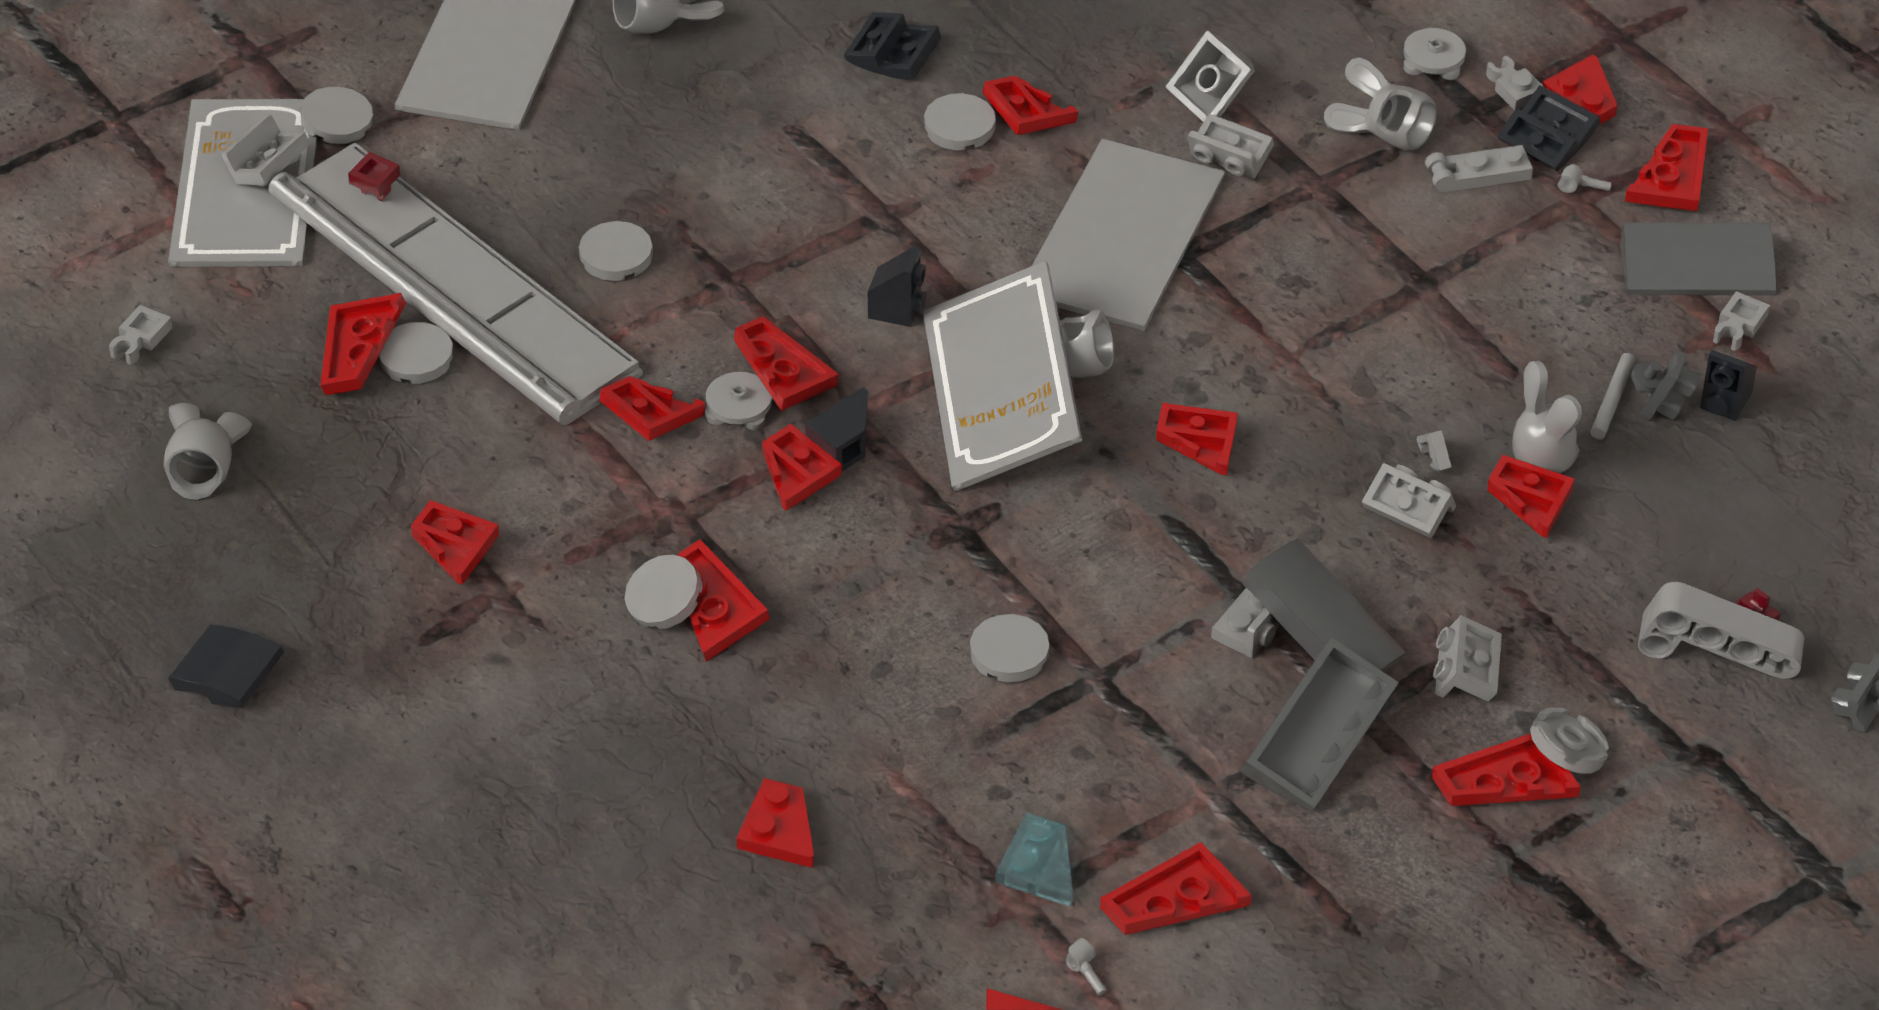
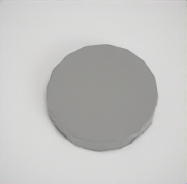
[301,87,373,144]
[924,93,995,151]
[579,221,653,281]
[378,322,454,384]
[624,554,703,629]
[970,614,1050,683]
[1530,708,1609,774]

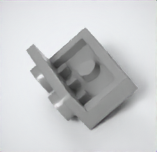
[1187,113,1274,179]
[222,115,311,187]

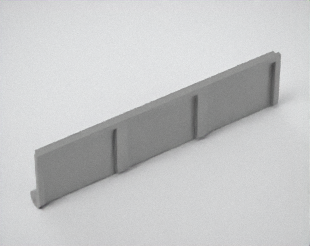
[269,143,643,425]

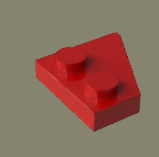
[1542,54,1617,125]
[982,75,1079,135]
[600,376,706,441]

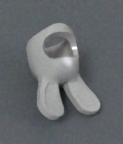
[613,0,724,34]
[1324,57,1437,151]
[1060,309,1114,378]
[1512,361,1582,474]
[163,402,252,500]

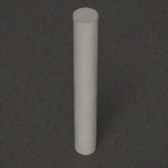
[1590,353,1635,440]

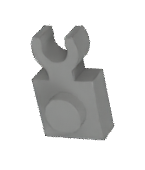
[1486,56,1544,111]
[1713,291,1770,351]
[109,305,173,365]

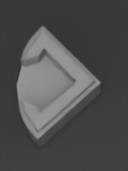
[1416,430,1451,471]

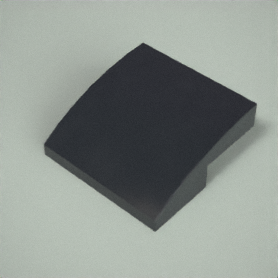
[844,12,941,80]
[1497,85,1601,171]
[168,624,284,707]

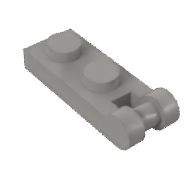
[1425,145,1533,192]

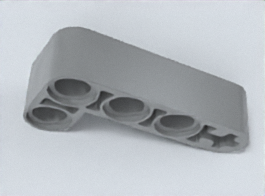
[1638,582,1805,679]

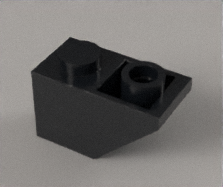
[867,247,926,327]
[1700,350,1757,421]
[805,387,868,472]

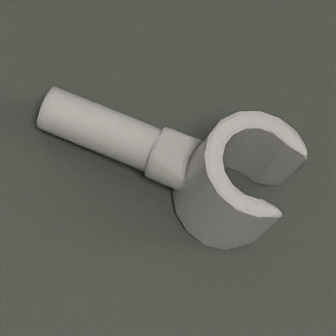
[1558,164,1611,193]
[1066,938,1107,996]

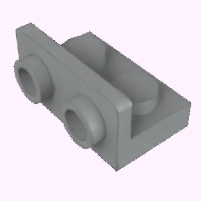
[1361,463,1456,539]
[1211,588,1280,658]
[1433,615,1502,702]

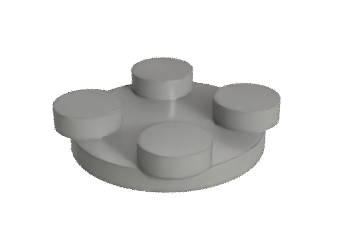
[1403,28,1466,80]
[705,372,772,430]

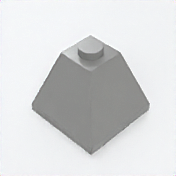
[1165,30,1255,122]

